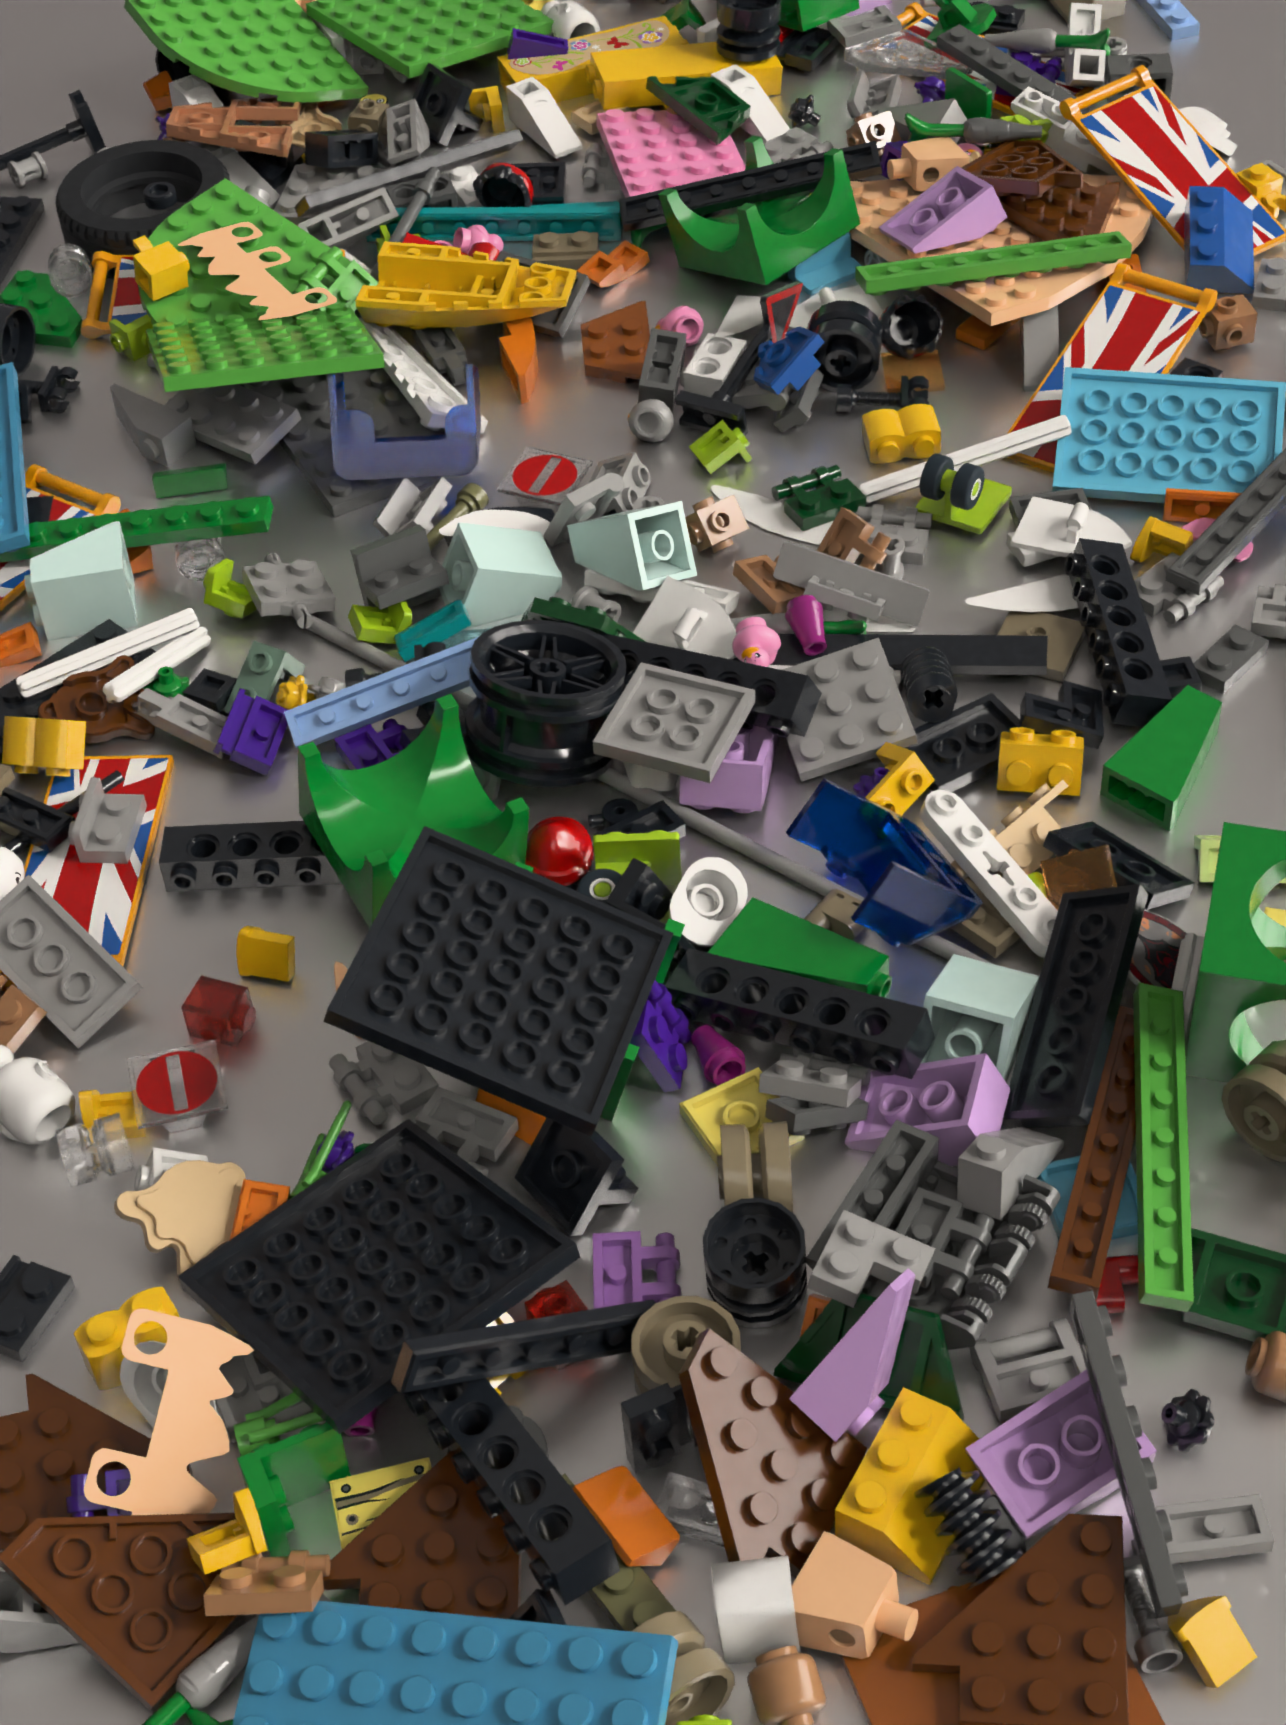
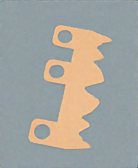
[178,222,337,320]
[84,1308,254,1515]

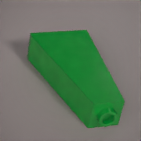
[1100,685,1222,832]
[707,897,892,998]

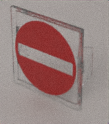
[497,447,593,508]
[126,1040,229,1133]

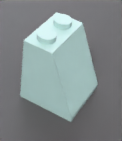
[567,501,697,591]
[24,521,138,640]
[439,522,562,629]
[921,954,1040,1083]

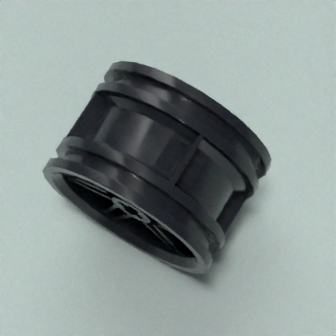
[463,620,627,787]

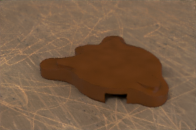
[38,655,155,744]

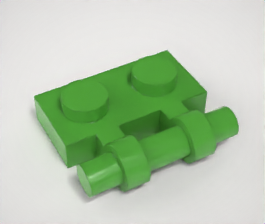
[293,246,379,312]

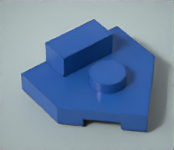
[753,326,824,395]

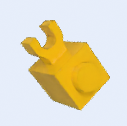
[1236,163,1286,218]
[133,235,190,301]

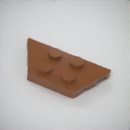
[581,301,650,384]

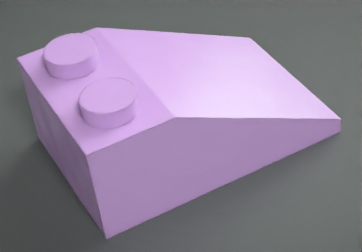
[879,166,1007,254]
[845,1053,1010,1166]
[789,1268,916,1442]
[965,1370,1157,1540]

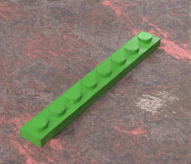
[855,231,1132,296]
[1133,983,1194,1312]

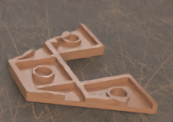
[166,95,303,157]

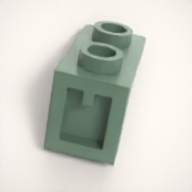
[224,640,306,714]

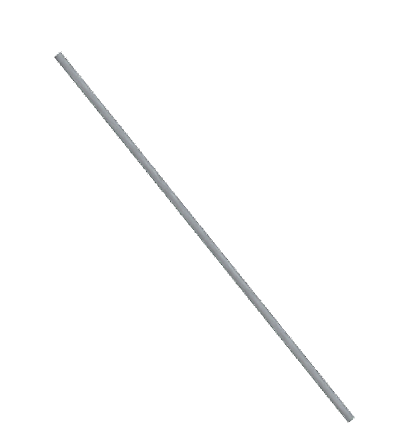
[304,614,993,964]

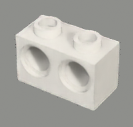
[680,333,747,397]

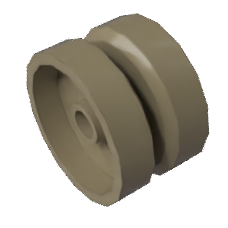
[1221,1040,1286,1163]
[717,1121,793,1213]
[631,1296,741,1395]
[631,1611,735,1725]

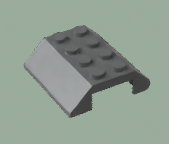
[806,1120,1061,1350]

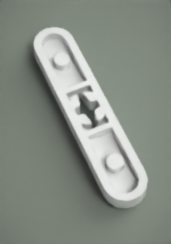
[920,790,1058,958]

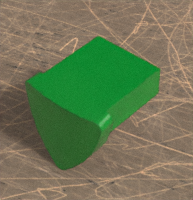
[661,0,706,31]

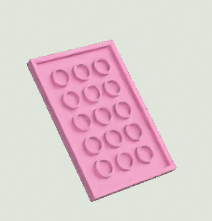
[596,108,746,198]

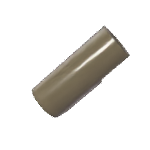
[804,889,871,940]

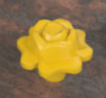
[276,675,316,710]

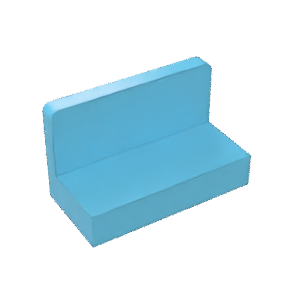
[788,232,862,295]

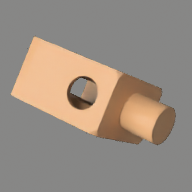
[887,137,970,191]
[792,1531,918,1659]

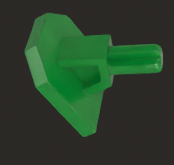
[925,0,997,49]

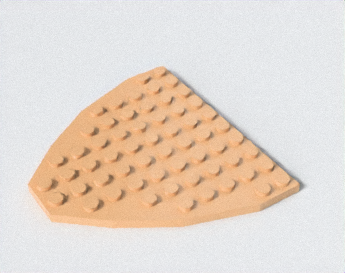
[849,174,1154,326]

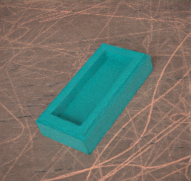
[394,599,472,662]

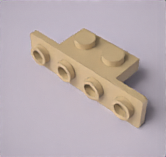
[940,780,1068,890]

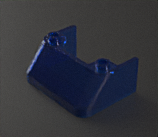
[328,364,481,481]
[786,778,983,947]

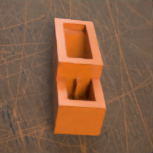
[499,317,538,404]

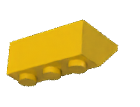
[835,1387,985,1585]

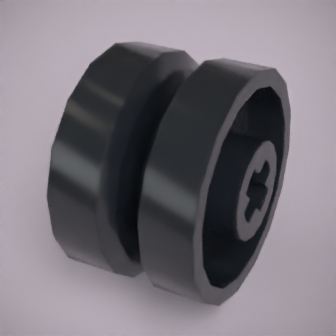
[807,300,882,392]

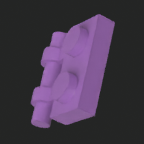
[593,1231,682,1309]

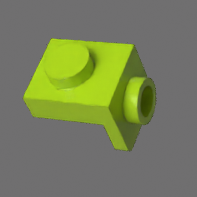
[109,314,153,361]
[203,558,257,619]
[348,600,412,644]

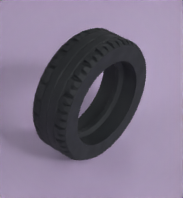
[55,140,230,279]

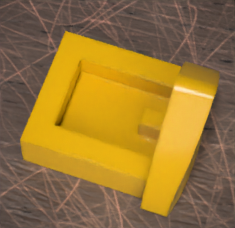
[1130,516,1193,563]
[236,926,295,982]
[78,1089,148,1144]
[186,1487,268,1575]
[1167,1595,1257,1688]

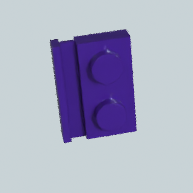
[213,688,288,776]

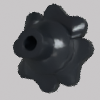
[788,95,821,128]
[1161,1389,1215,1453]

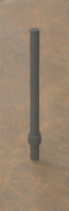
[370,167,441,281]

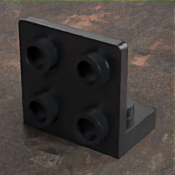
[606,858,696,964]

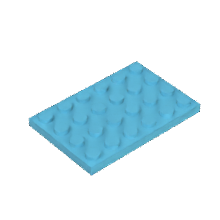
[1052,367,1286,503]

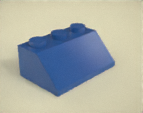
[1184,186,1254,294]

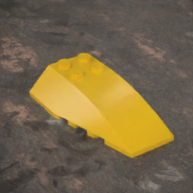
[355,241,577,330]

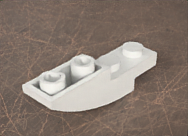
[1010,86,1118,175]

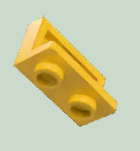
[997,727,1084,796]

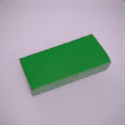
[152,463,228,498]

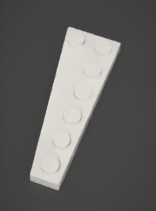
[359,318,488,435]

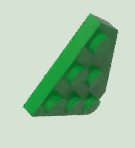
[0,270,83,348]

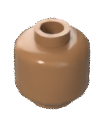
[1245,1331,1286,1403]
[747,1646,826,1725]

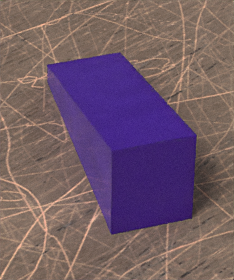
[507,28,568,59]

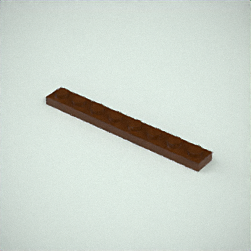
[1047,1006,1136,1300]

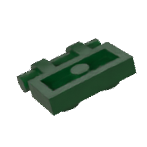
[771,465,867,531]

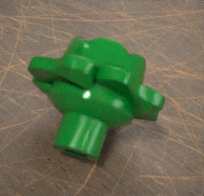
[144,666,189,698]

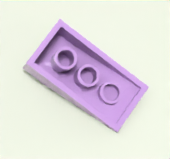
[679,726,779,814]

